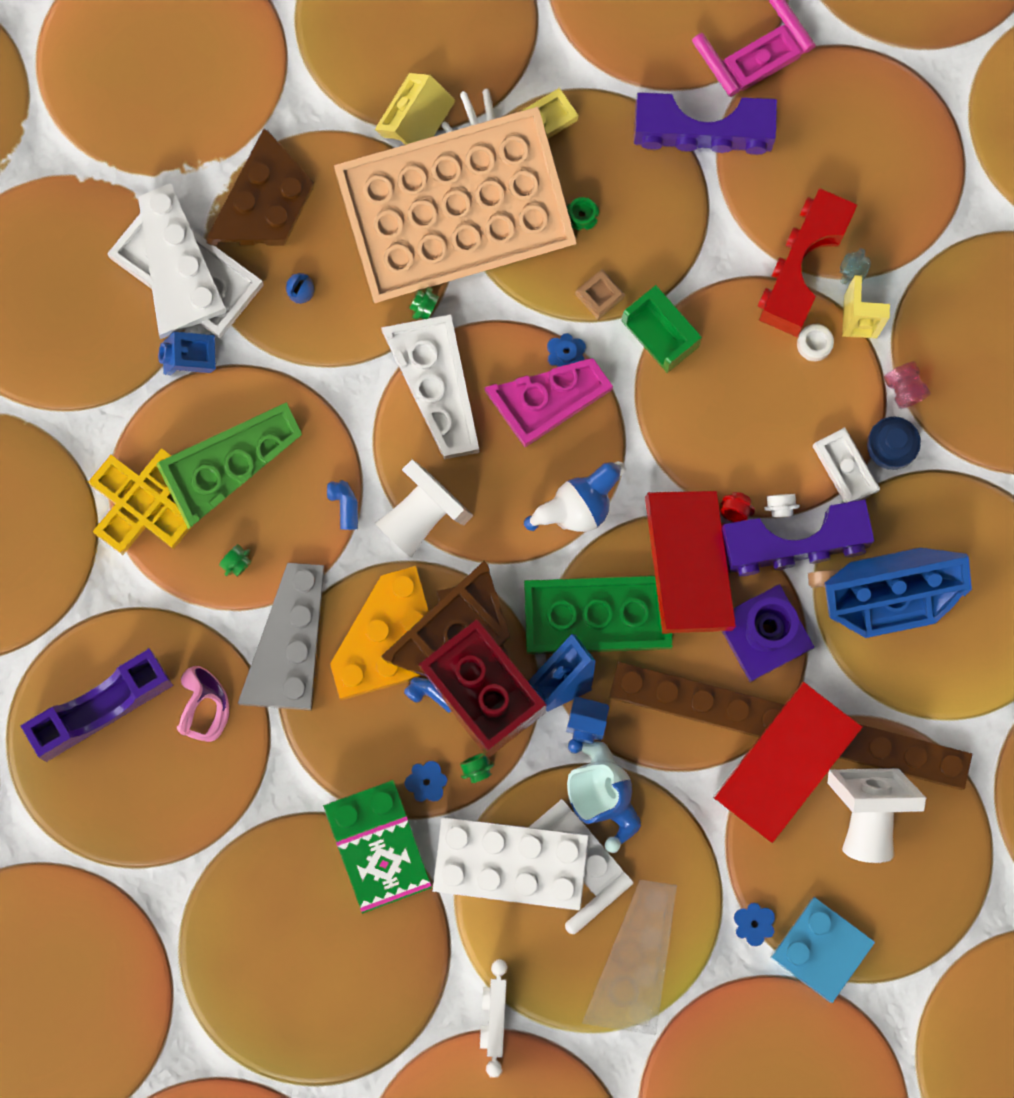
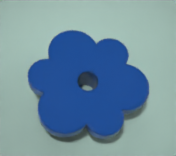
[547,333,586,367]
[405,761,447,802]
[734,903,775,947]

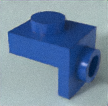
[566,697,609,744]

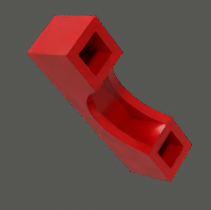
[757,188,858,337]

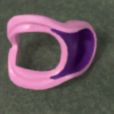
[177,666,229,742]

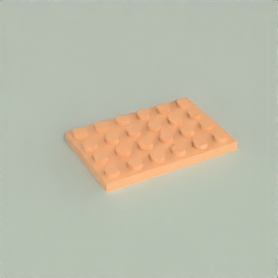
[334,107,577,303]

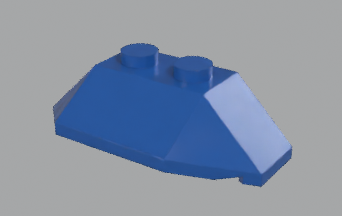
[825,548,972,638]

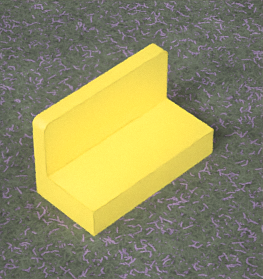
[375,73,455,145]
[842,275,890,338]

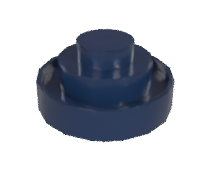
[867,416,921,470]

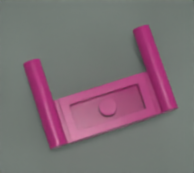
[692,0,816,97]

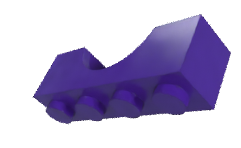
[634,92,777,155]
[722,499,874,576]
[20,648,173,762]

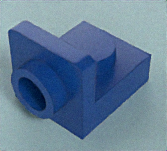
[158,331,216,375]

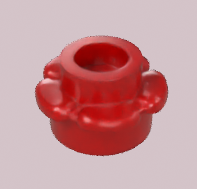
[720,492,755,523]

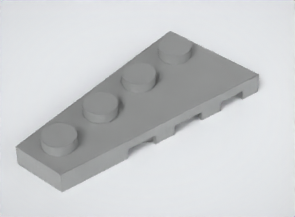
[238,563,324,711]

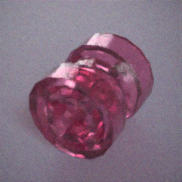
[883,361,931,409]

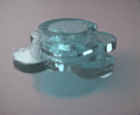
[840,248,871,285]

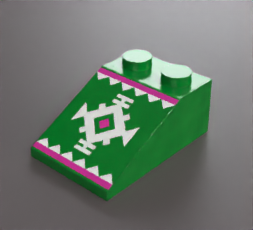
[323,780,432,914]

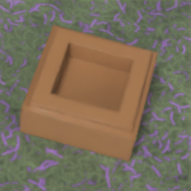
[575,269,625,320]

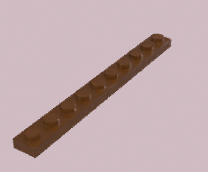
[609,662,973,790]

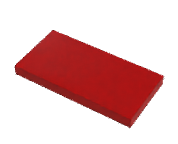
[645,491,736,633]
[713,681,863,843]

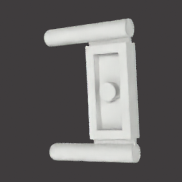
[529,799,634,934]
[480,960,507,1077]

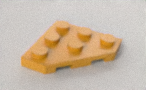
[330,566,429,701]

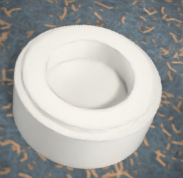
[797,324,834,361]

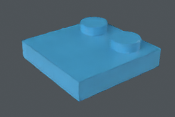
[770,897,875,1003]

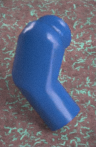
[327,480,358,530]
[404,677,451,713]

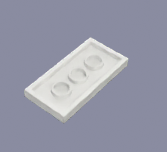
[107,213,263,339]
[433,817,589,910]

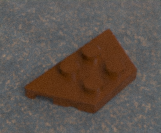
[207,128,314,246]
[381,561,510,677]

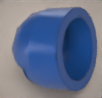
[286,273,315,304]

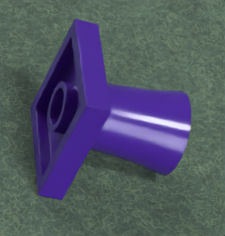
[722,584,815,682]

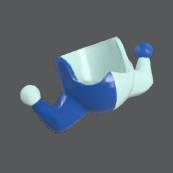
[567,739,641,853]

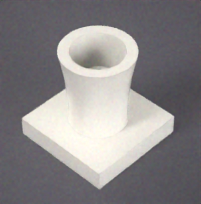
[375,460,474,558]
[827,768,926,863]

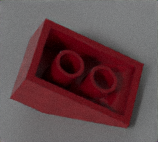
[418,619,546,758]

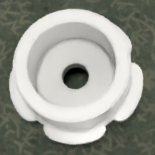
[764,494,800,517]

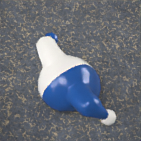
[524,461,626,532]

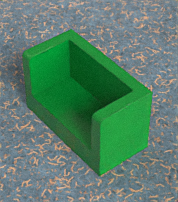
[621,285,702,373]

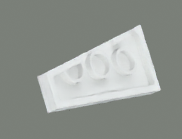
[138,183,226,339]
[381,314,479,459]

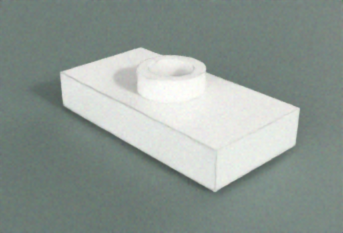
[813,428,880,503]

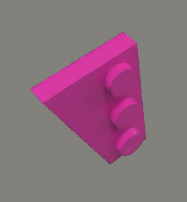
[485,358,613,448]

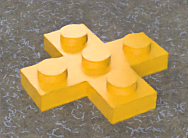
[88,448,192,556]

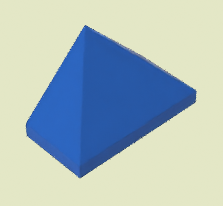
[528,634,596,712]

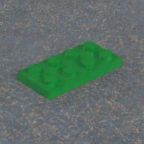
[524,576,673,654]

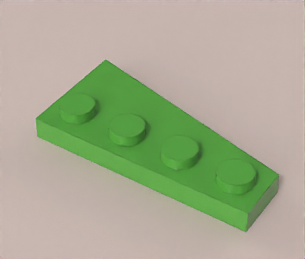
[156,402,302,529]

